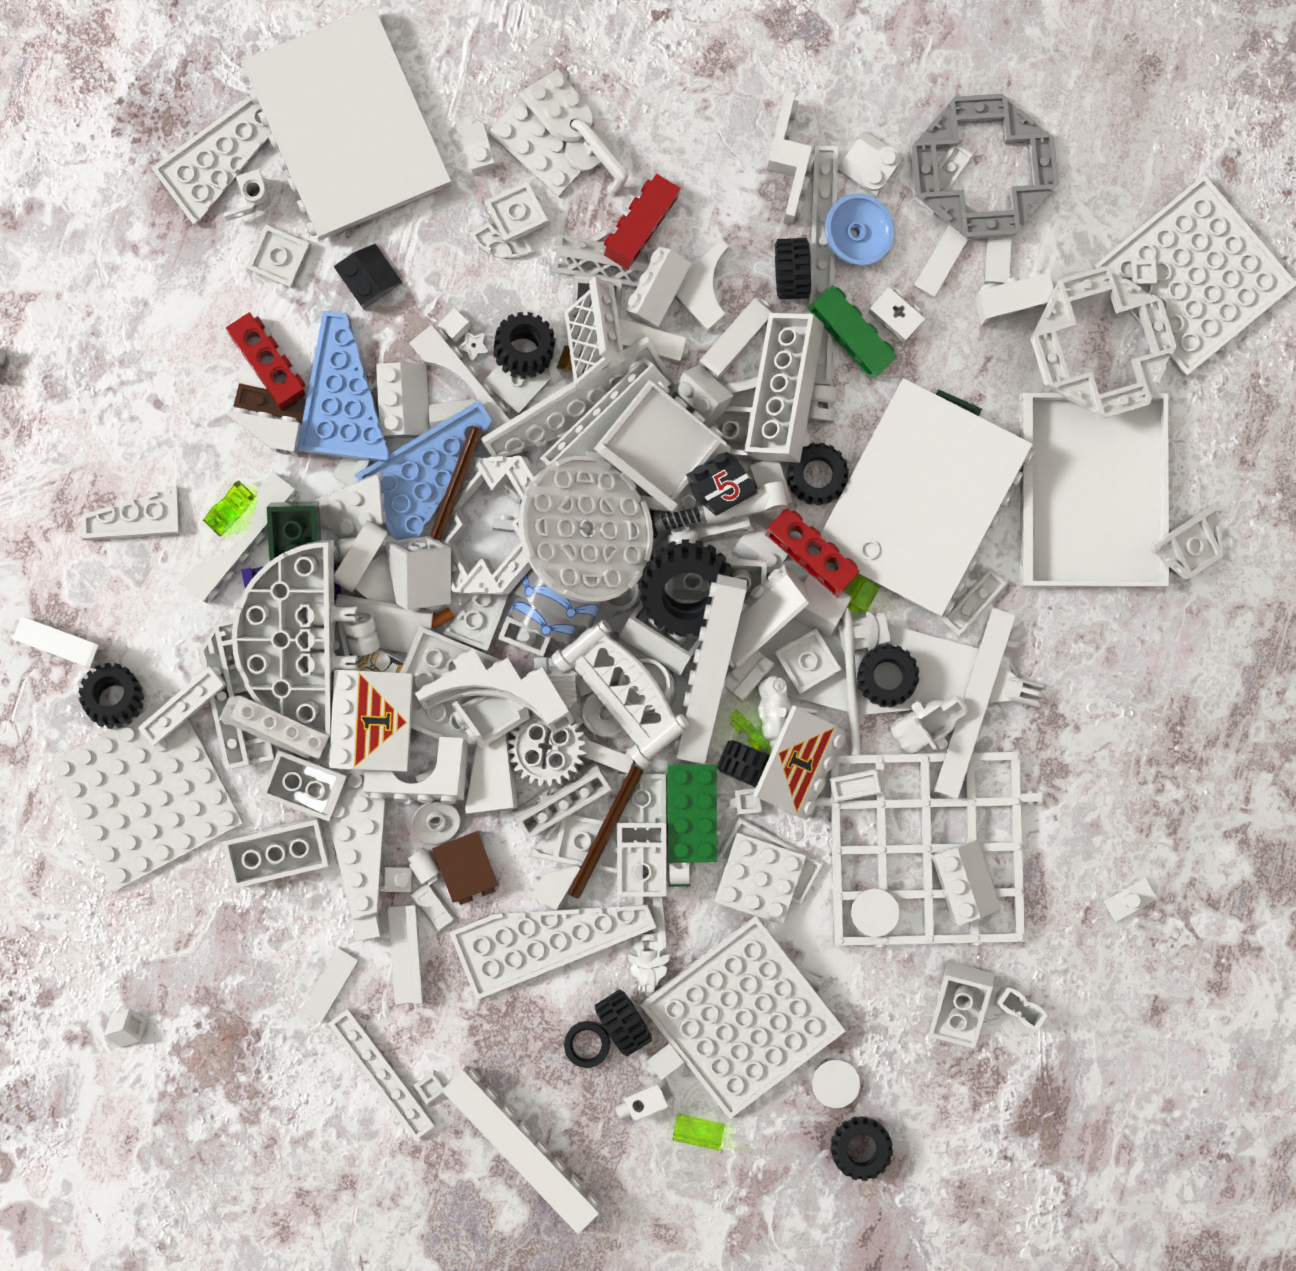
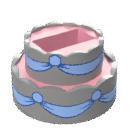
[509,568,605,644]

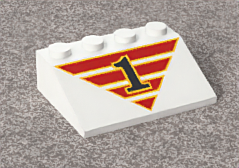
[329,670,413,772]
[753,705,846,820]

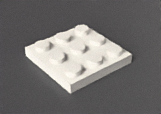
[714,833,806,925]

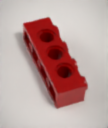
[225,312,306,411]
[765,508,860,598]

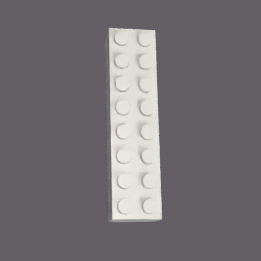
[442,1066,600,1234]

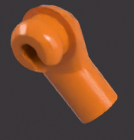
[422,608,454,628]

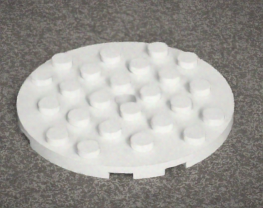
[519,456,653,603]

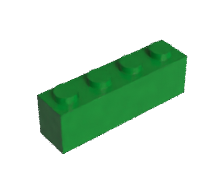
[807,285,897,379]

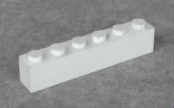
[540,357,671,466]

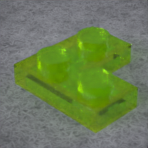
[729,709,770,751]

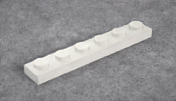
[328,1008,435,1141]

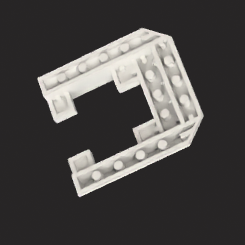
[199,619,350,770]

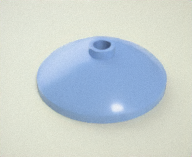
[825,193,894,266]

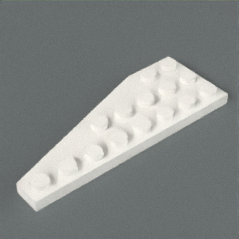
[481,336,675,457]
[449,905,657,1000]

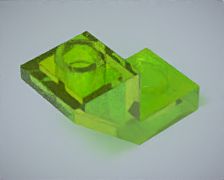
[203,480,256,537]

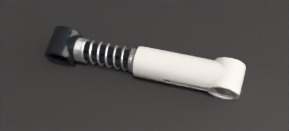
[649,482,789,539]

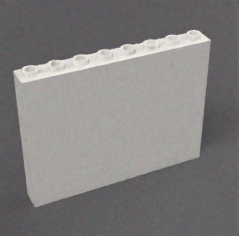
[239,6,451,241]
[813,378,1035,618]
[1020,393,1173,588]

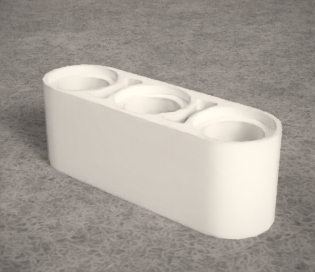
[334,520,388,593]

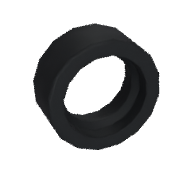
[564,1021,610,1068]

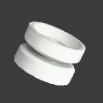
[618,658,678,716]

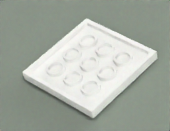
[400,626,502,753]

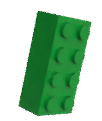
[666,765,717,863]

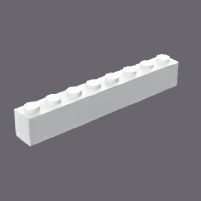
[673,574,747,764]

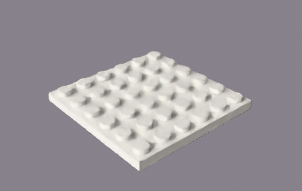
[1093,174,1296,377]
[47,696,244,892]
[640,915,846,1119]

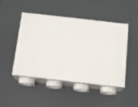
[219,696,329,760]

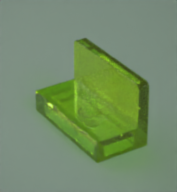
[672,1113,725,1151]

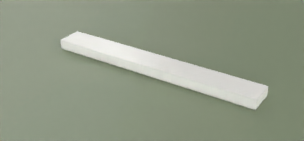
[934,608,1016,799]

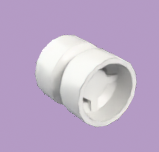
[807,385,837,423]
[342,611,380,656]

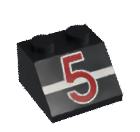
[686,452,757,516]

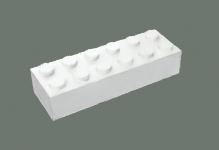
[744,313,824,463]

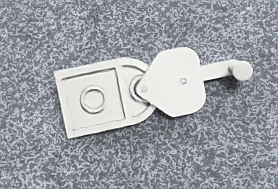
[519,69,628,197]

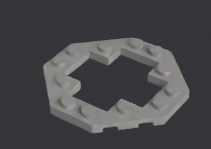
[910,94,1059,239]

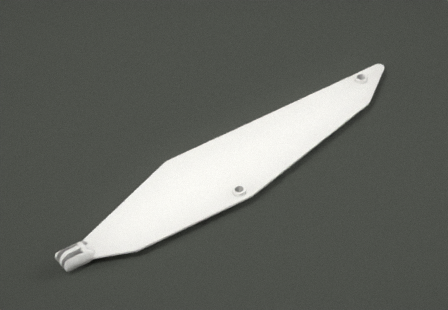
[578,607,1047,715]

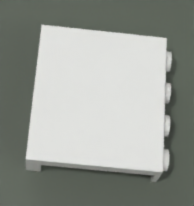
[594,380,727,512]

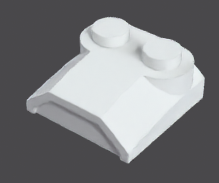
[838,131,904,198]
[732,513,799,576]

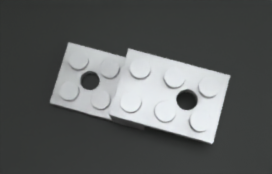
[767,90,815,225]
[617,774,666,897]

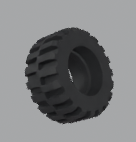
[641,539,734,637]

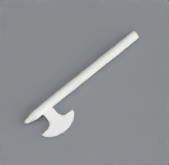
[843,608,879,755]

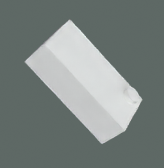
[222,817,331,889]

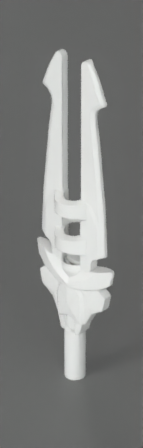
[628,865,670,1018]

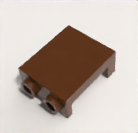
[432,831,499,905]

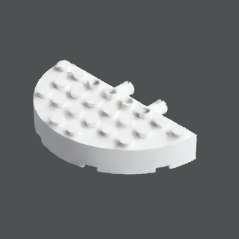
[232,540,358,738]

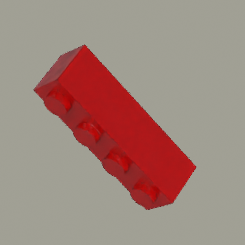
[604,173,681,270]

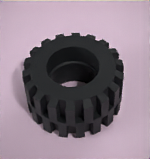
[775,238,811,300]
[493,312,555,379]
[787,442,849,505]
[857,644,920,707]
[78,663,144,729]
[716,740,770,787]
[595,989,652,1057]
[830,1116,893,1181]

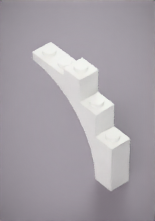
[415,648,575,734]

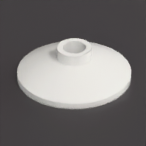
[412,801,460,844]

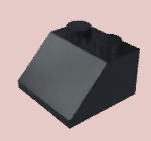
[333,244,403,310]

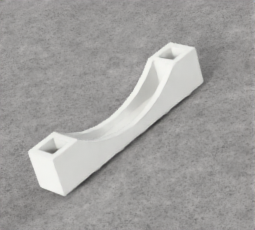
[409,325,510,435]
[180,471,298,603]

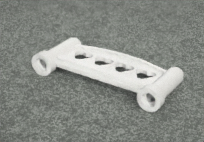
[552,619,689,768]

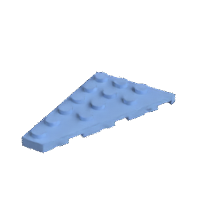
[297,311,390,462]
[355,399,492,540]

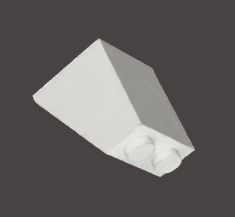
[385,536,451,612]

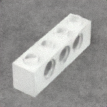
[512,761,611,839]

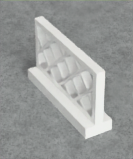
[565,276,624,388]

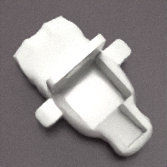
[757,676,818,752]
[890,696,968,754]

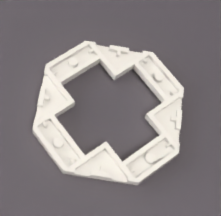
[1031,266,1177,419]
[440,456,537,594]

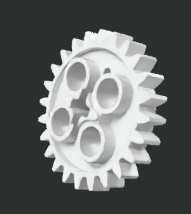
[508,712,587,788]

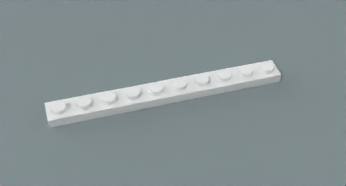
[809,145,839,386]

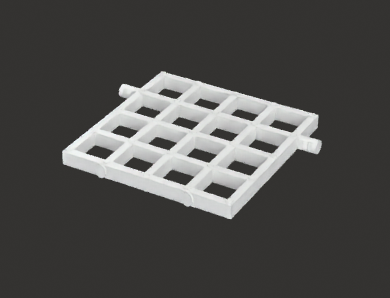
[815,752,1043,947]

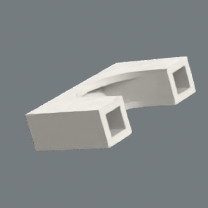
[363,737,469,804]

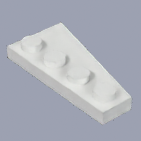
[81,485,180,541]

